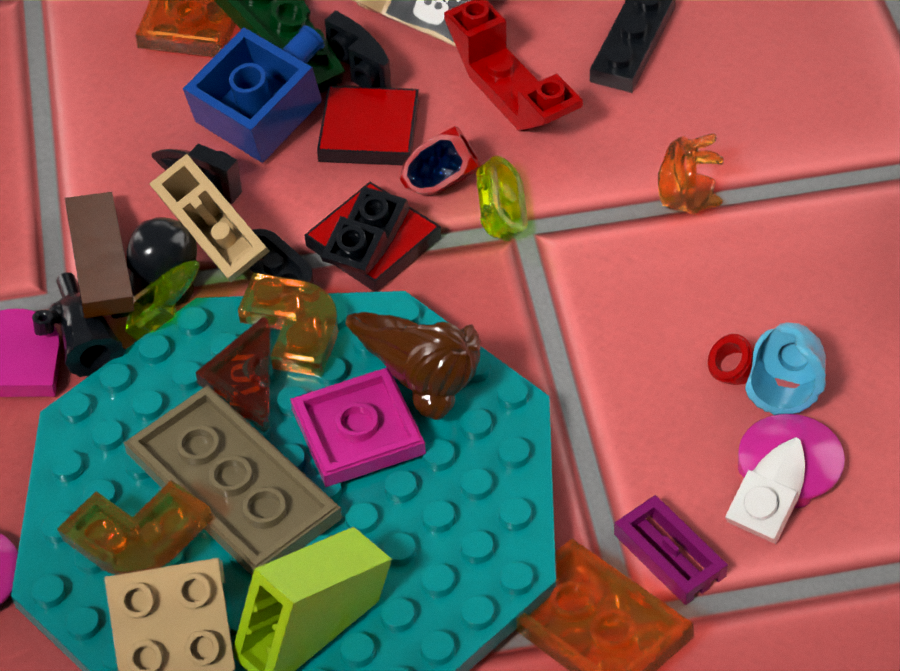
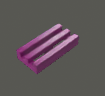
[614,495,728,606]

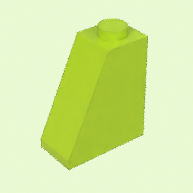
[233,527,392,671]

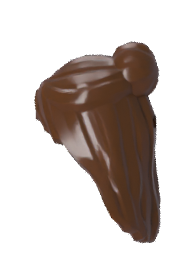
[345,312,481,421]

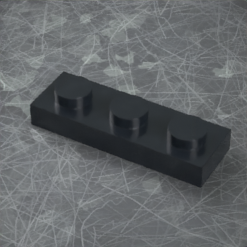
[590,0,676,93]

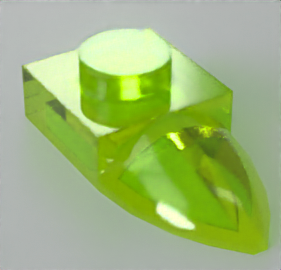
[125,261,200,341]

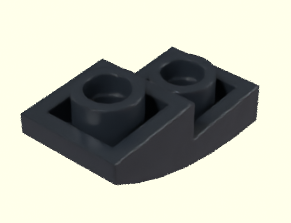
[325,10,391,88]
[320,186,410,275]

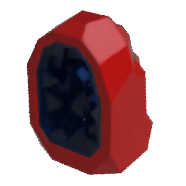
[400,126,482,196]

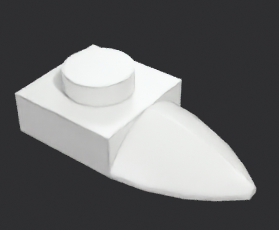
[725,438,805,544]

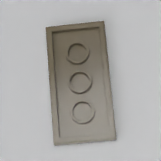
[124,385,342,576]

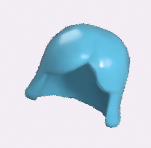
[745,322,826,415]

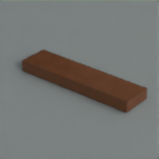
[65,192,135,318]

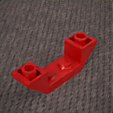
[444,0,583,131]

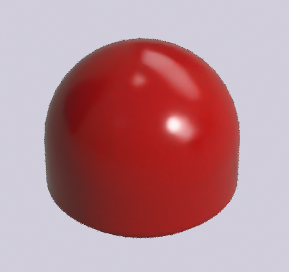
[708,334,755,385]

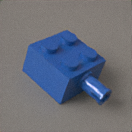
[183,26,325,163]

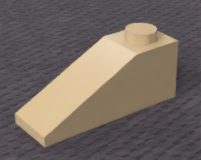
[149,154,270,282]

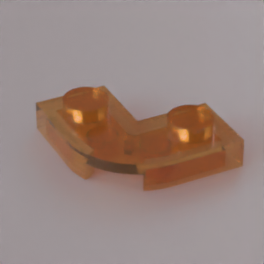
[238,273,338,377]
[57,480,214,575]

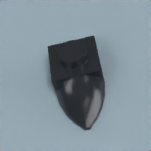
[152,143,242,204]

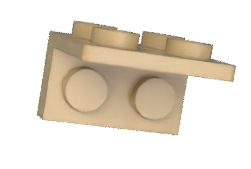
[104,558,235,671]

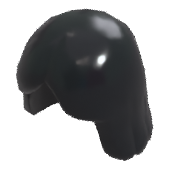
[126,217,197,308]

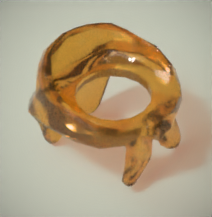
[658,133,724,215]

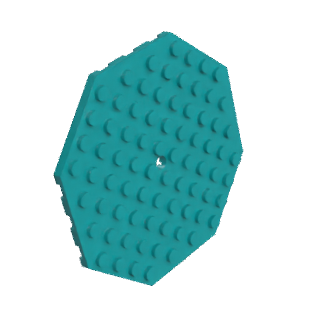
[11,291,556,671]

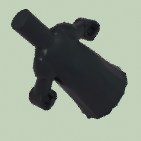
[32,272,130,377]

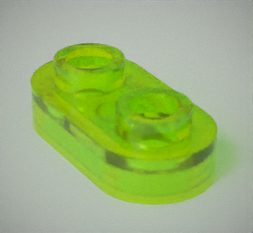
[477,156,528,241]

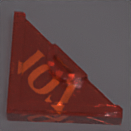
[195,317,271,432]

